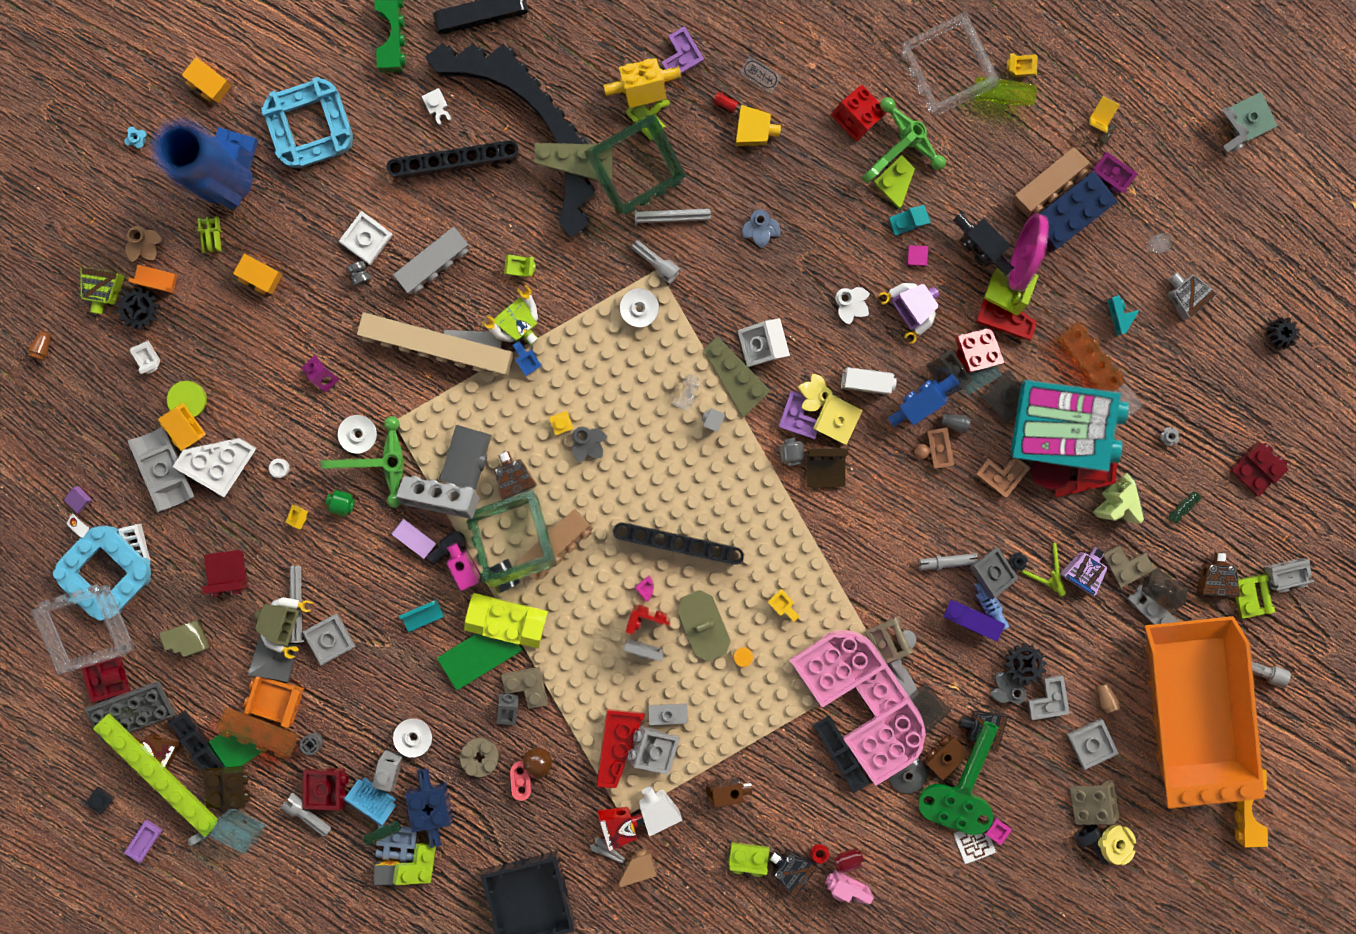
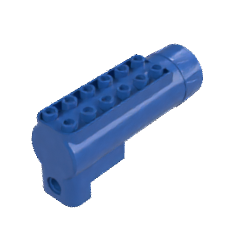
[154,122,258,209]

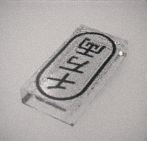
[739,56,782,94]

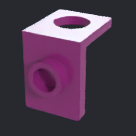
[301,355,339,392]

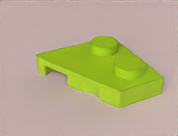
[873,155,915,209]

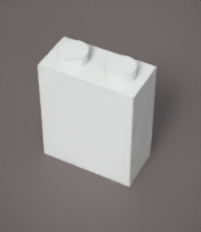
[840,368,896,395]

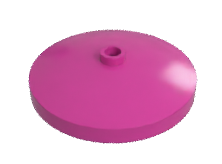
[1008,214,1048,292]

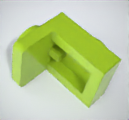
[504,254,536,278]

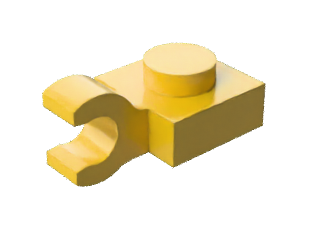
[767,589,800,622]

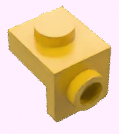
[1007,53,1038,77]

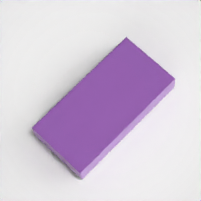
[124,820,163,863]

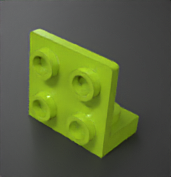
[984,268,1038,316]

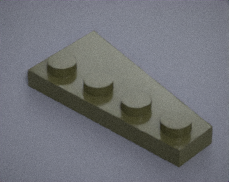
[534,143,613,185]
[704,336,771,418]

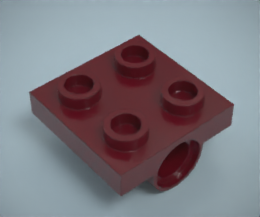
[81,654,131,703]

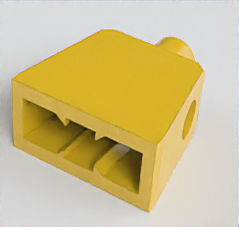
[735,105,781,146]

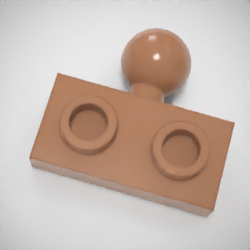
[914,428,954,469]

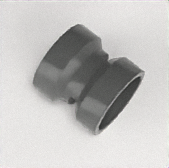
[346,261,372,287]
[300,732,324,755]

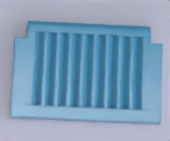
[344,777,396,826]

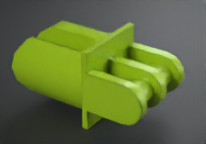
[197,216,222,253]

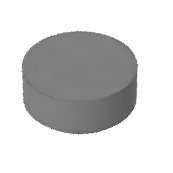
[187,832,208,847]

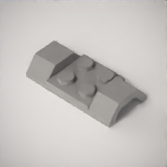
[128,427,194,512]

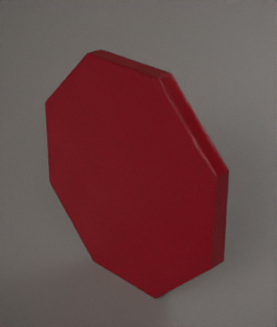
[1030,461,1072,491]

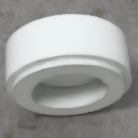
[269,459,290,478]

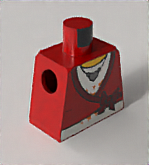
[598,807,645,851]

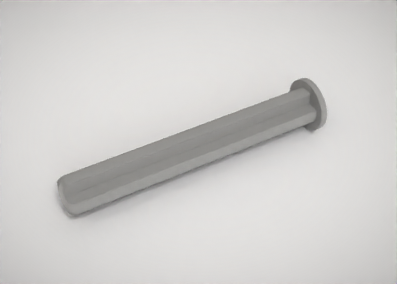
[634,209,711,225]
[289,566,304,643]

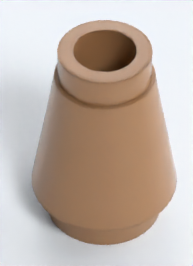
[1097,683,1120,713]

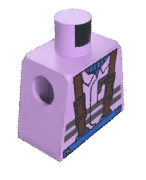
[1060,547,1107,596]

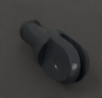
[427,531,466,565]

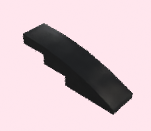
[168,710,225,772]
[813,715,870,794]

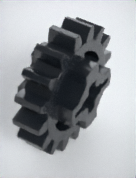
[116,287,161,330]
[1004,643,1047,686]

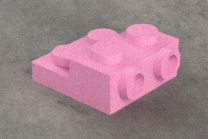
[825,869,874,904]

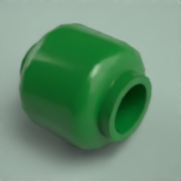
[325,490,355,517]

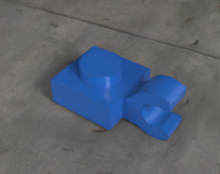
[513,341,542,376]

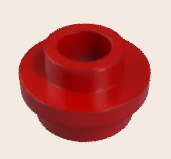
[810,844,829,864]

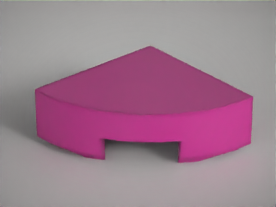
[634,575,654,602]

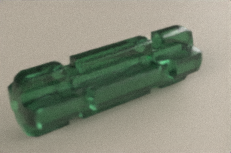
[1169,491,1202,523]
[363,821,401,846]

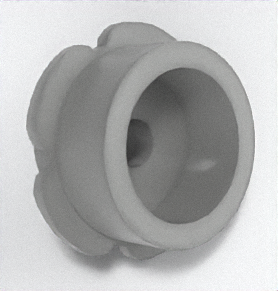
[1160,427,1179,446]

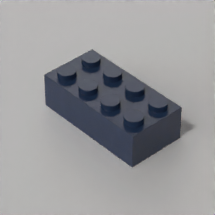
[1040,171,1118,252]

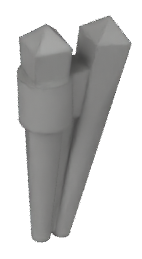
[590,837,625,863]

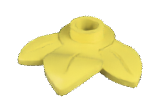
[798,374,833,411]

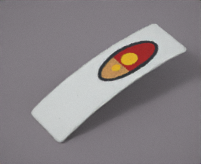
[67,513,89,538]

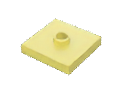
[813,394,863,445]

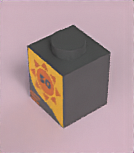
[374,860,401,885]

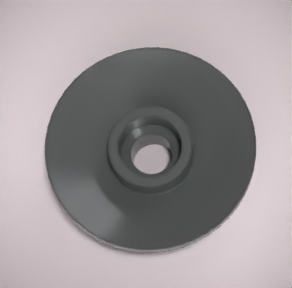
[889,758,927,794]

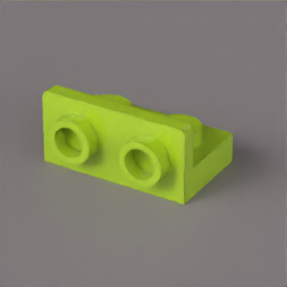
[728,842,770,877]

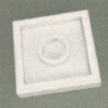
[338,211,393,265]

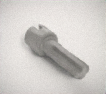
[631,240,681,284]
[1251,661,1291,689]
[280,792,331,836]

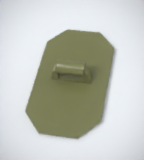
[677,590,731,661]

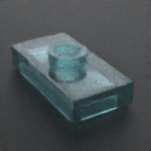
[959,366,1002,395]

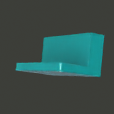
[398,599,444,632]

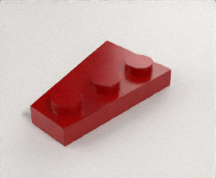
[976,287,1037,341]

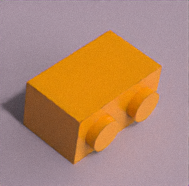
[182,57,232,103]
[233,254,283,295]
[158,403,206,451]

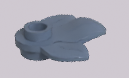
[742,209,781,248]

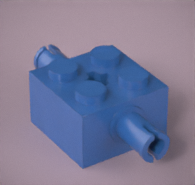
[888,374,959,427]

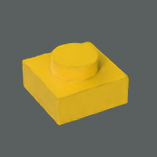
[549,411,574,436]
[286,505,308,529]

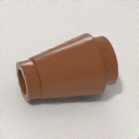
[27,331,51,361]

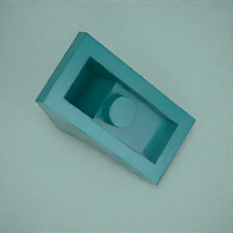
[888,205,931,236]
[1106,295,1139,336]

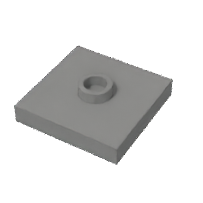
[302,613,356,666]
[624,639,663,661]
[1067,719,1119,770]

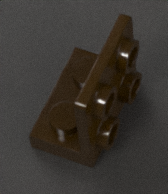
[807,448,848,487]

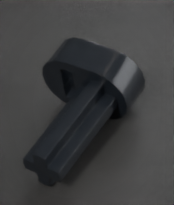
[1074,824,1109,865]

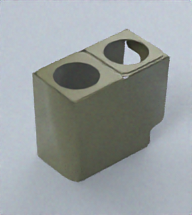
[159,619,210,657]

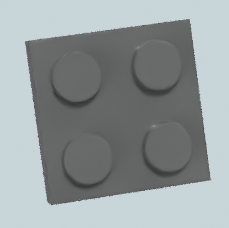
[970,547,1019,599]

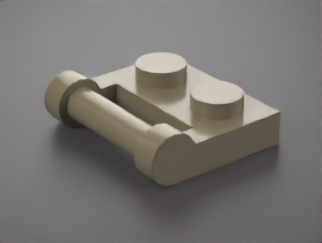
[866,617,914,663]

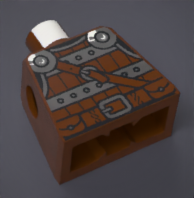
[495,451,537,500]
[1196,553,1240,597]
[705,778,752,808]

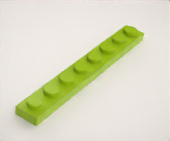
[93,714,221,837]

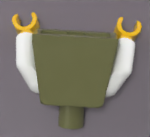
[254,597,313,659]

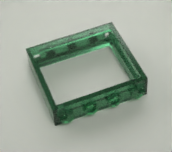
[584,113,686,215]
[467,490,557,588]

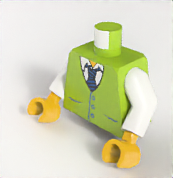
[481,285,538,346]

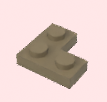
[1103,545,1155,588]
[501,667,548,709]

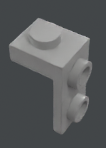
[1222,107,1249,153]

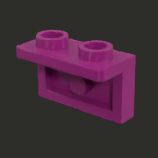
[1092,151,1138,194]

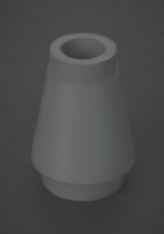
[941,414,971,434]

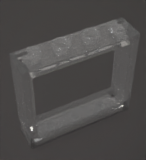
[900,11,999,116]
[31,584,134,675]

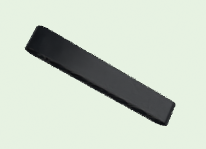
[386,140,520,180]
[613,522,744,565]

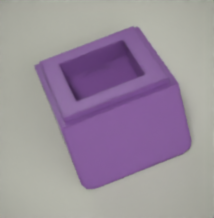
[64,487,92,514]

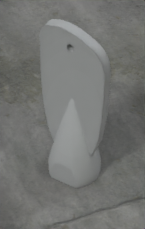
[887,659,918,701]

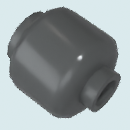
[778,438,805,466]

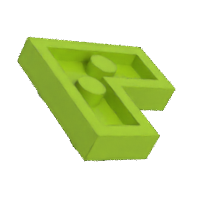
[393,843,436,885]

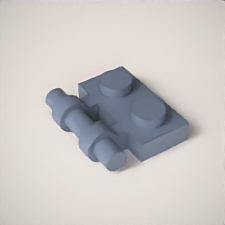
[375,825,417,862]

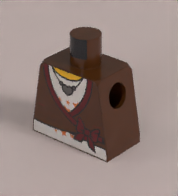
[134,734,182,770]

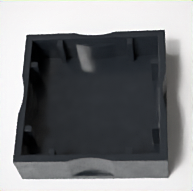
[481,850,576,934]

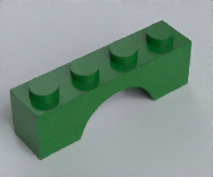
[374,0,406,73]

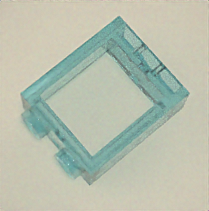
[210,809,266,854]

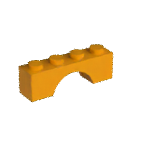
[1235,768,1268,847]

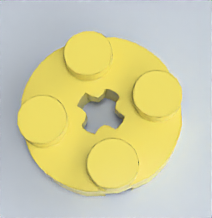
[1098,825,1136,865]

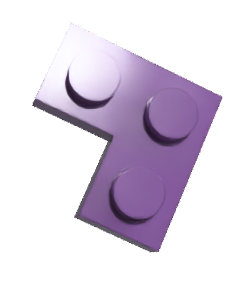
[661,26,704,75]
[778,391,818,439]

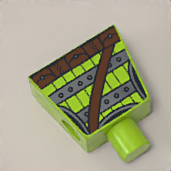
[81,267,125,314]

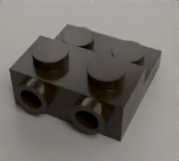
[203,766,250,810]

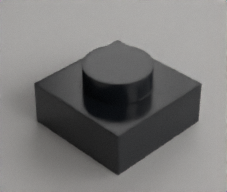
[85,787,115,814]

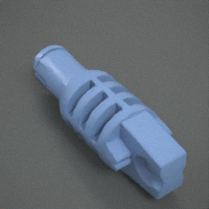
[974,582,1009,630]

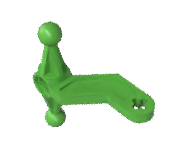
[861,97,946,184]
[320,416,404,508]

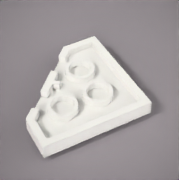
[173,438,256,497]

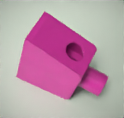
[446,543,481,591]

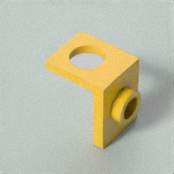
[1089,96,1120,133]

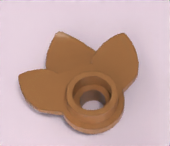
[125,226,162,262]

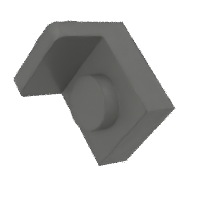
[496,694,518,725]

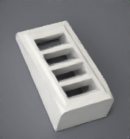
[118,524,150,561]

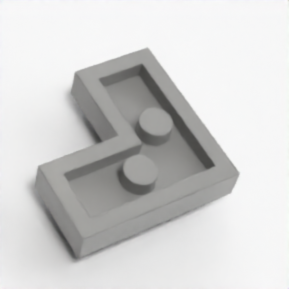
[1027,675,1070,720]

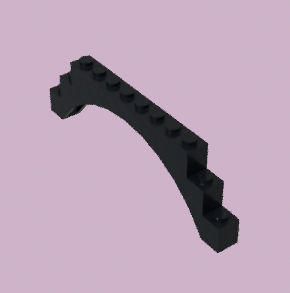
[425,43,596,241]

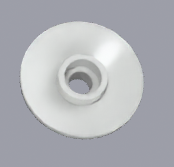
[620,288,659,327]
[338,415,377,453]
[393,719,432,757]

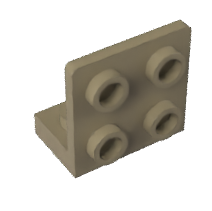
[1070,780,1119,825]

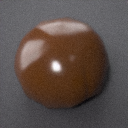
[523,747,552,779]

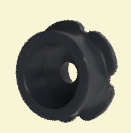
[1009,552,1028,571]

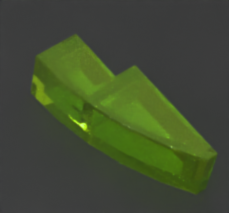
[974,77,1038,106]

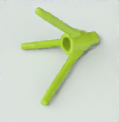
[1021,543,1066,596]

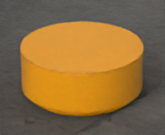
[734,647,753,667]

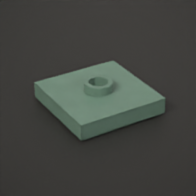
[1227,92,1278,143]

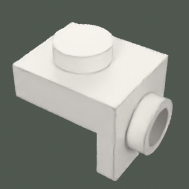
[130,340,160,374]

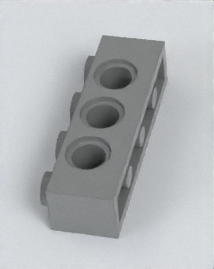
[396,476,480,519]

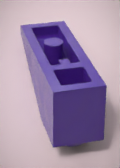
[943,600,1005,642]

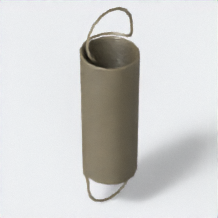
[1098,120,1118,146]

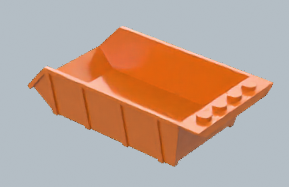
[1144,616,1265,808]

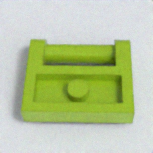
[1235,574,1276,619]

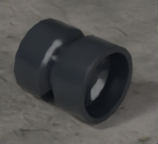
[486,558,521,594]

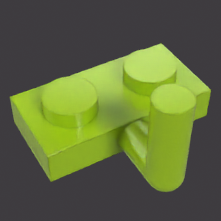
[626,99,670,141]

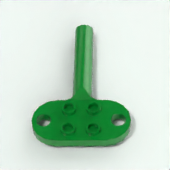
[918,721,999,835]

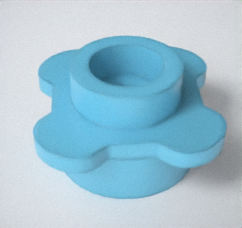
[124,127,147,149]

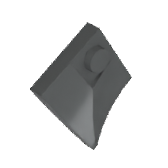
[248,635,298,682]

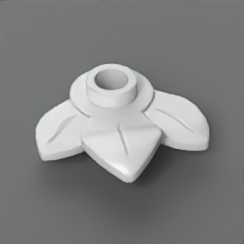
[835,287,870,324]

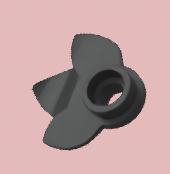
[572,426,607,463]
[990,672,1027,704]

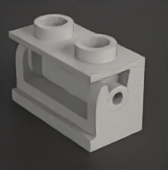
[1264,558,1314,593]

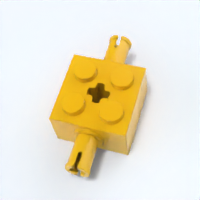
[603,58,681,108]

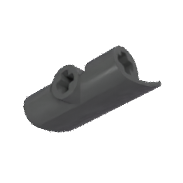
[440,425,492,490]

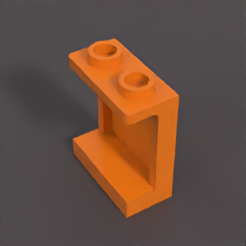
[243,676,305,728]

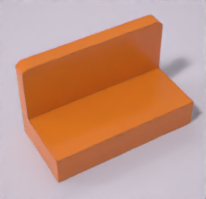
[128,265,177,293]

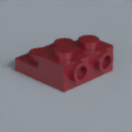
[1229,443,1289,497]
[303,768,349,811]

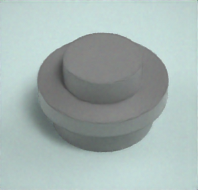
[897,630,916,648]

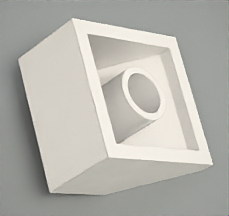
[738,318,790,367]

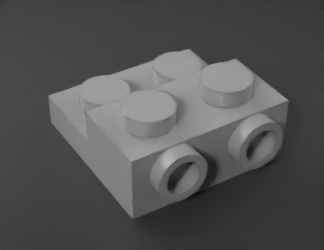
[628,726,680,775]

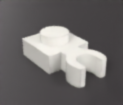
[422,88,451,126]

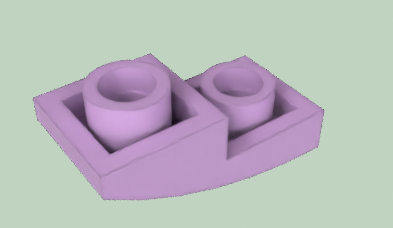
[391,519,436,559]

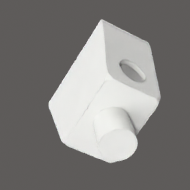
[639,787,682,837]

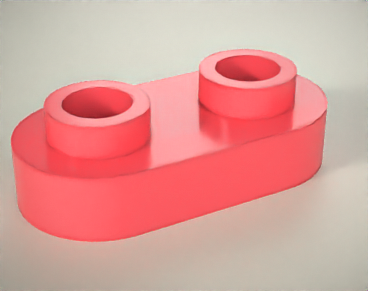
[510,761,531,801]

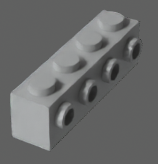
[393,226,471,295]

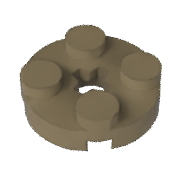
[460,737,499,777]

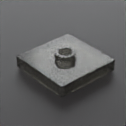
[980,370,1021,424]
[909,682,951,735]

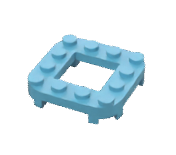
[262,77,353,168]
[53,526,152,620]

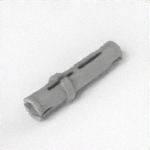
[918,553,978,571]

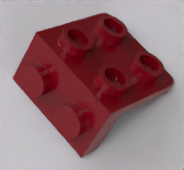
[202,550,248,597]

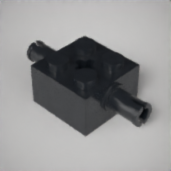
[952,212,1015,276]

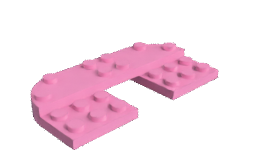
[790,630,926,786]

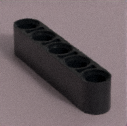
[433,0,529,34]

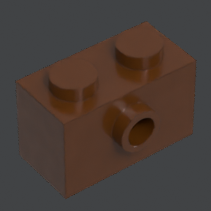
[924,734,970,780]

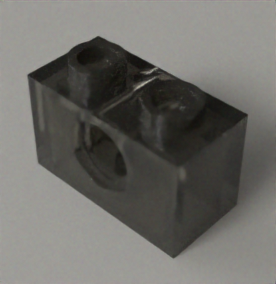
[926,349,973,396]
[1141,567,1187,614]

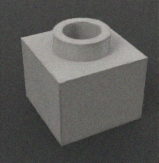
[701,408,725,432]

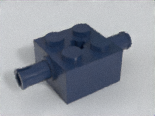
[405,768,453,848]

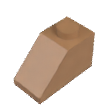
[619,848,657,887]

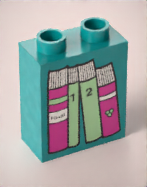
[1010,379,1129,471]

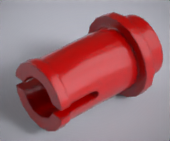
[713,92,738,113]

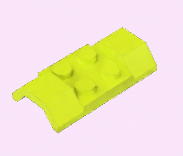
[464,593,548,649]

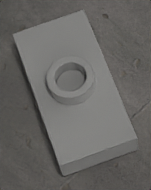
[648,703,688,725]

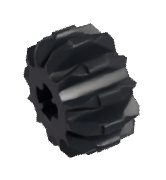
[1265,317,1301,349]

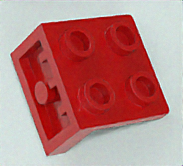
[831,85,887,142]
[626,605,670,635]

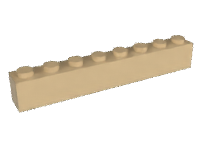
[357,312,514,378]

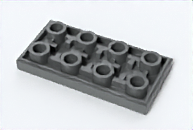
[84,681,175,743]

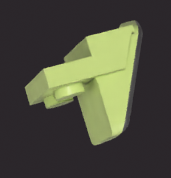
[1093,473,1144,524]

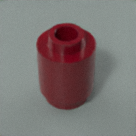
[835,848,864,873]

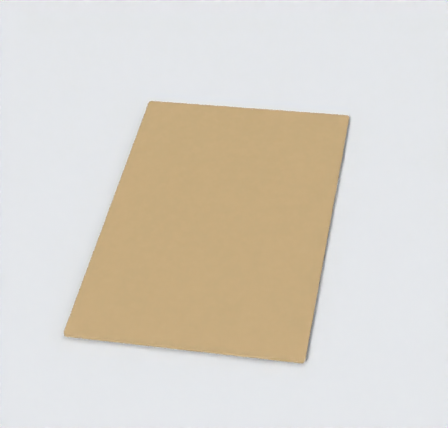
[397,270,870,814]

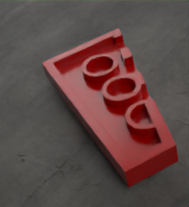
[596,709,645,788]

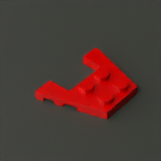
[1054,463,1117,497]

